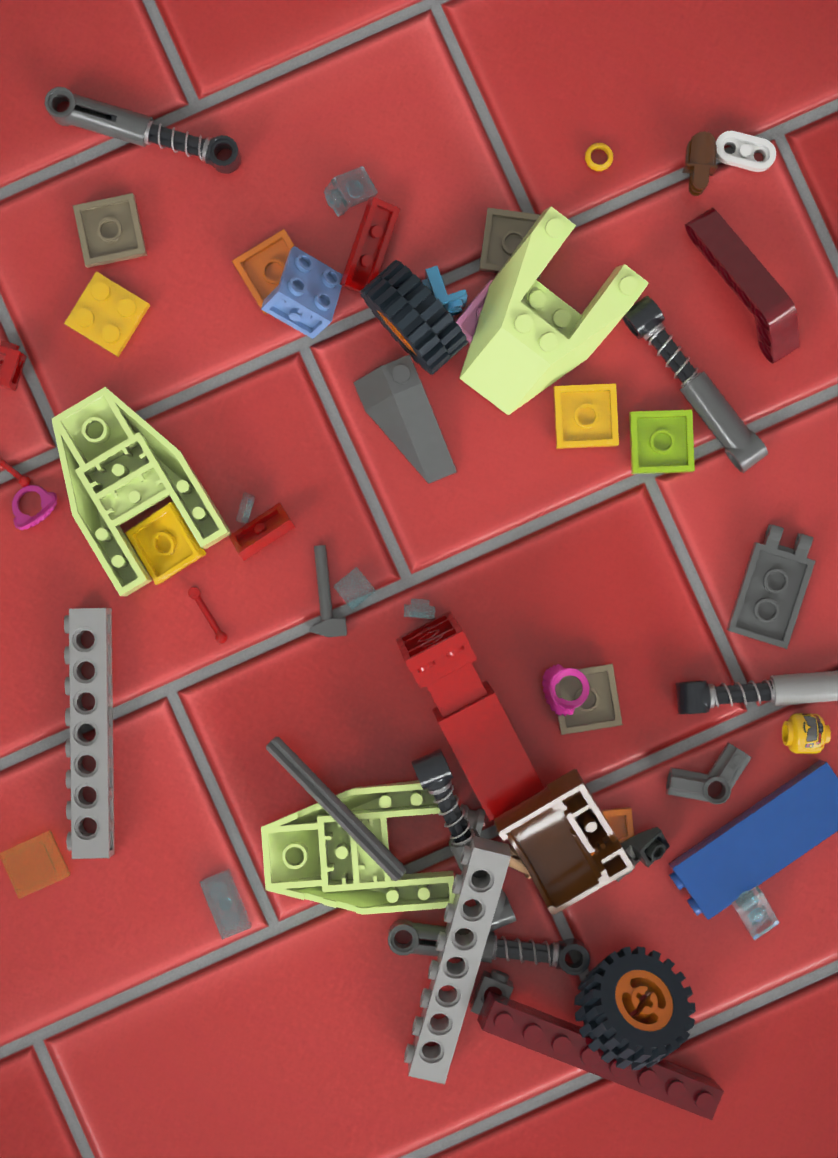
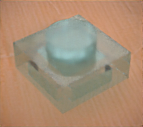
[404,599,436,619]

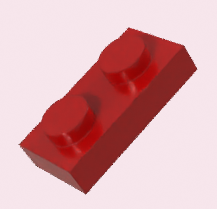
[229,502,295,561]

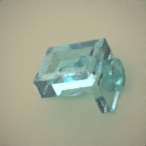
[324,166,378,217]

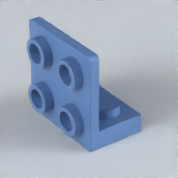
[261,246,343,339]

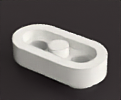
[715,131,776,172]

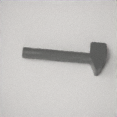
[309,545,347,637]

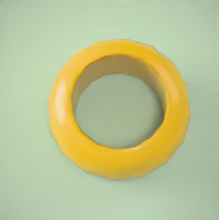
[585,143,613,171]

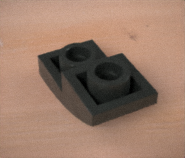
[616,827,670,882]

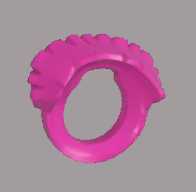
[12,485,58,530]
[542,664,590,716]

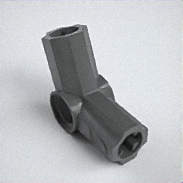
[666,743,752,804]

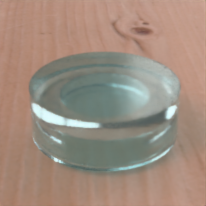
[235,492,256,524]

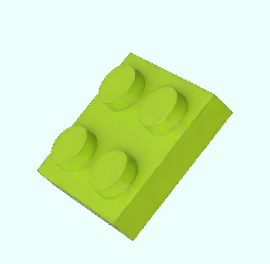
[629,410,695,474]

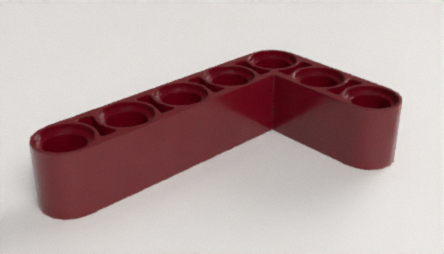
[685,208,800,364]

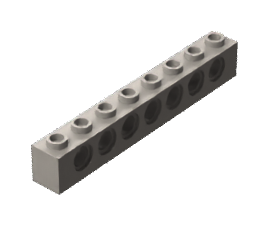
[64,608,115,859]
[404,835,511,1084]

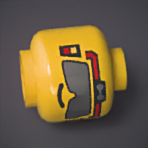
[782,713,831,754]

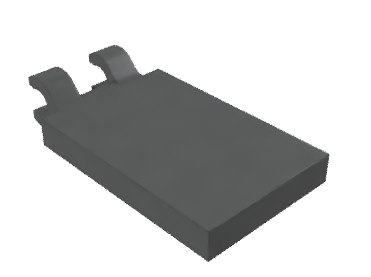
[726,524,815,649]

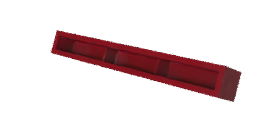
[477,991,724,1120]

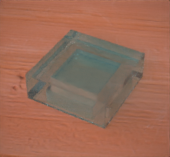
[333,567,376,610]

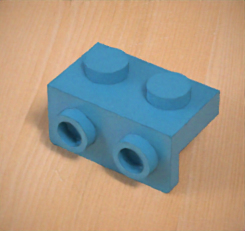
[422,266,468,316]

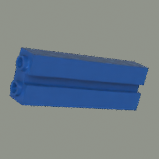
[669,760,838,920]

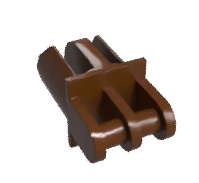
[682,131,718,196]

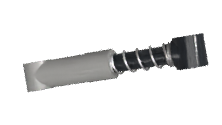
[676,671,838,714]

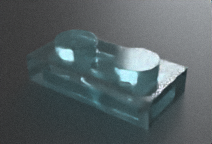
[199,869,252,940]
[731,886,780,941]

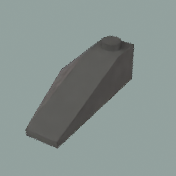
[353,354,457,484]

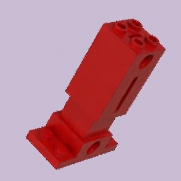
[396,611,545,821]

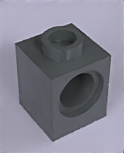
[470,969,514,1014]

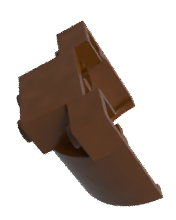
[494,769,635,915]

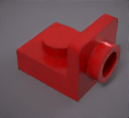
[0,340,27,391]

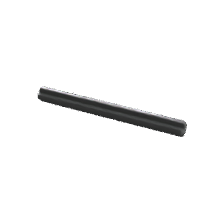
[266,737,406,881]

